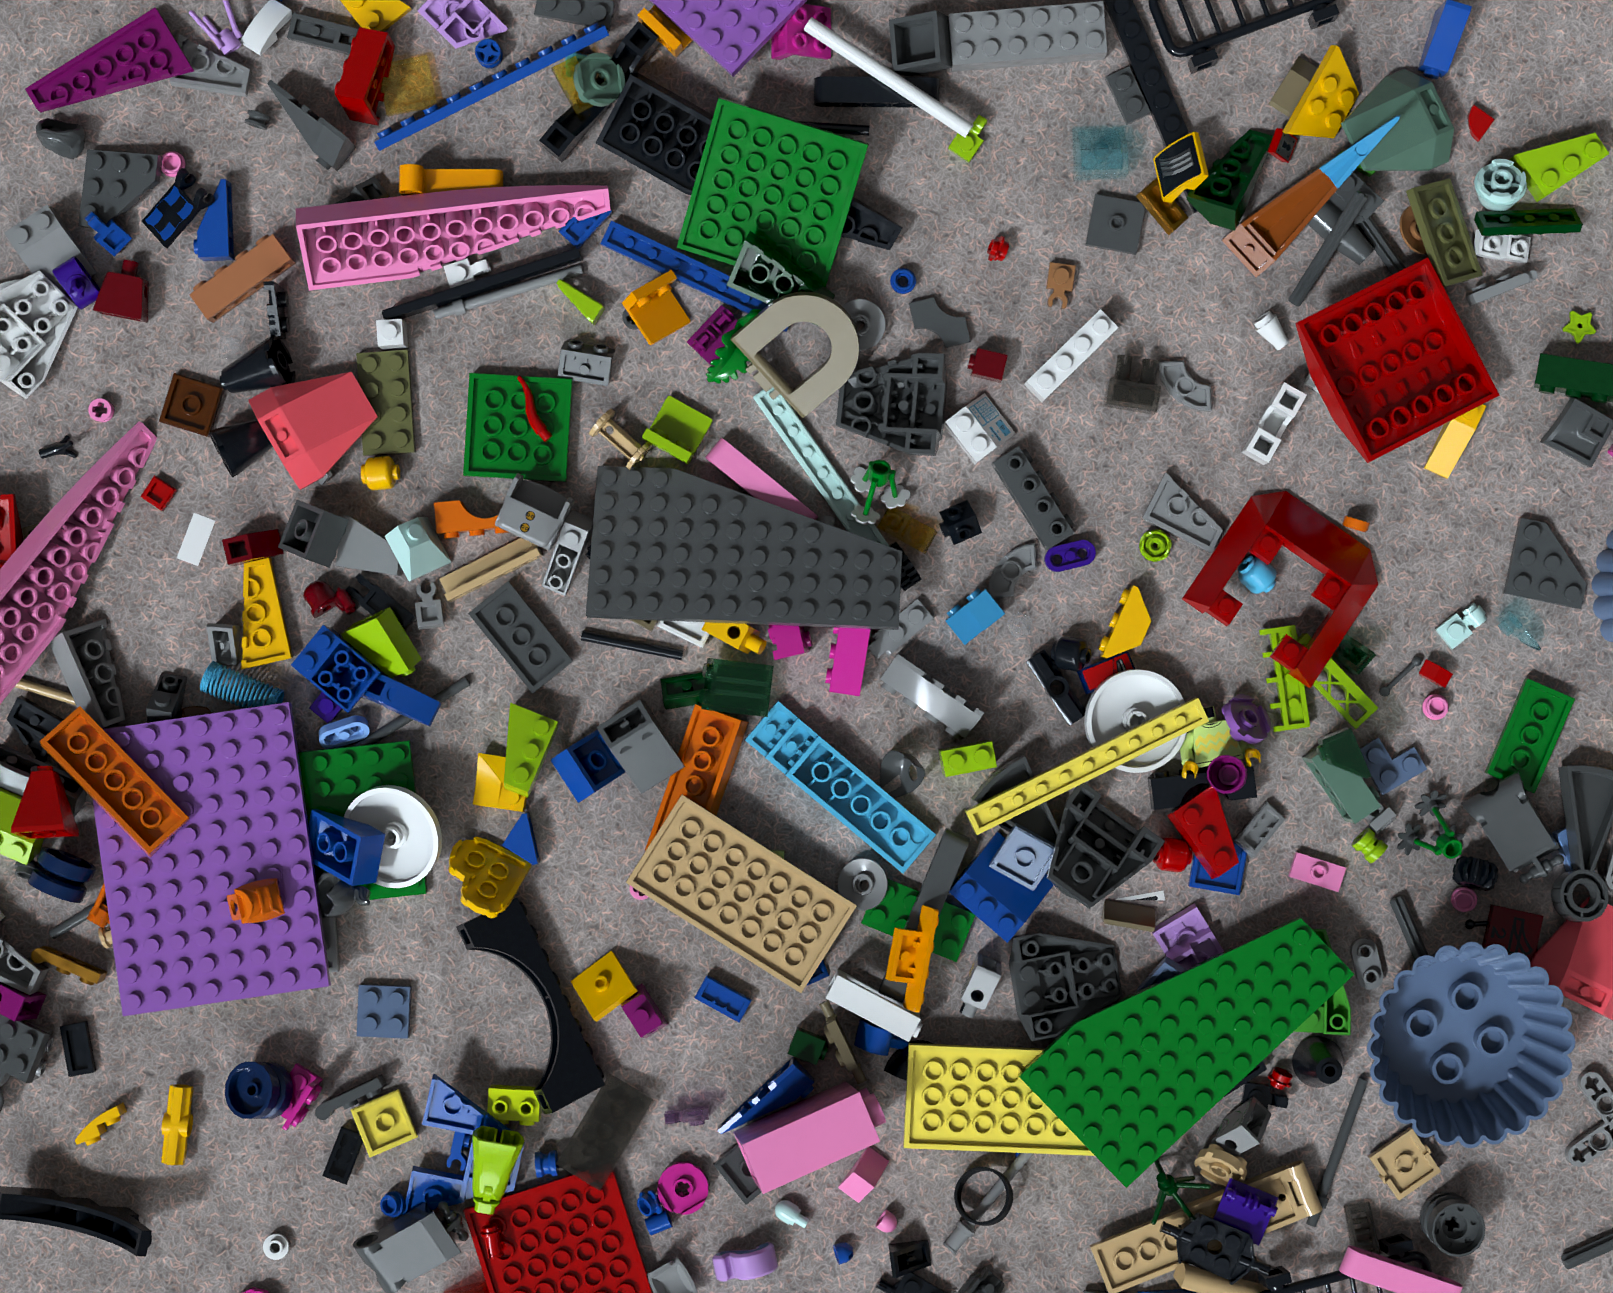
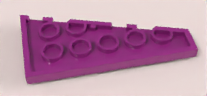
[25,7,194,113]

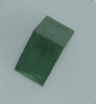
[1331,634,1376,675]

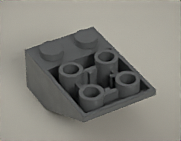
[596,700,685,794]

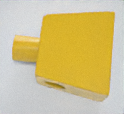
[701,622,767,655]

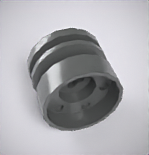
[1419,1192,1486,1257]

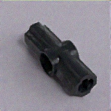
[1026,649,1086,726]

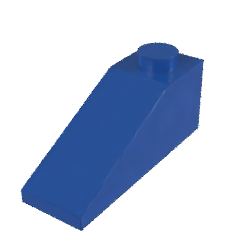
[194,179,234,261]

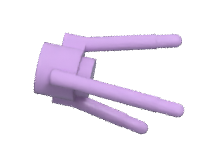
[189,0,243,55]

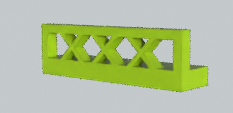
[1297,633,1378,729]

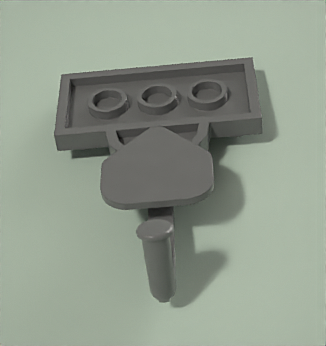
[0,1014,51,1112]

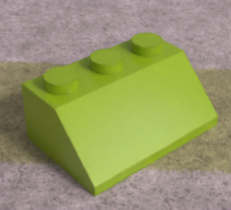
[0,788,44,865]

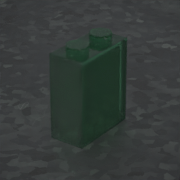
[699,658,774,717]

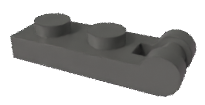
[287,13,358,56]
[315,1074,386,1120]

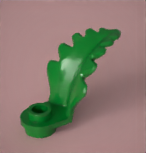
[706,309,762,384]

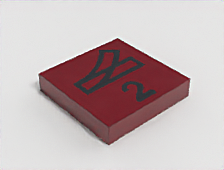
[1482,904,1544,962]

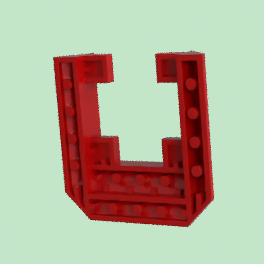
[1182,491,1378,688]

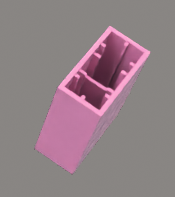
[733,1081,886,1194]

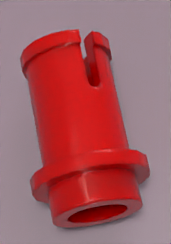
[480,1223,504,1259]

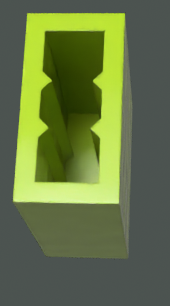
[938,740,997,777]

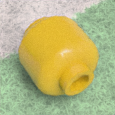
[361,456,401,490]

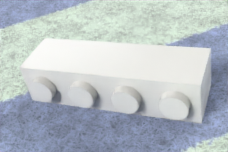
[1024,309,1119,402]

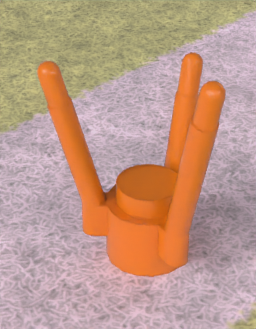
[86,883,110,929]

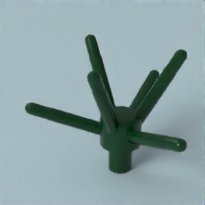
[1151,1159,1211,1225]

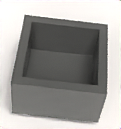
[889,10,952,77]

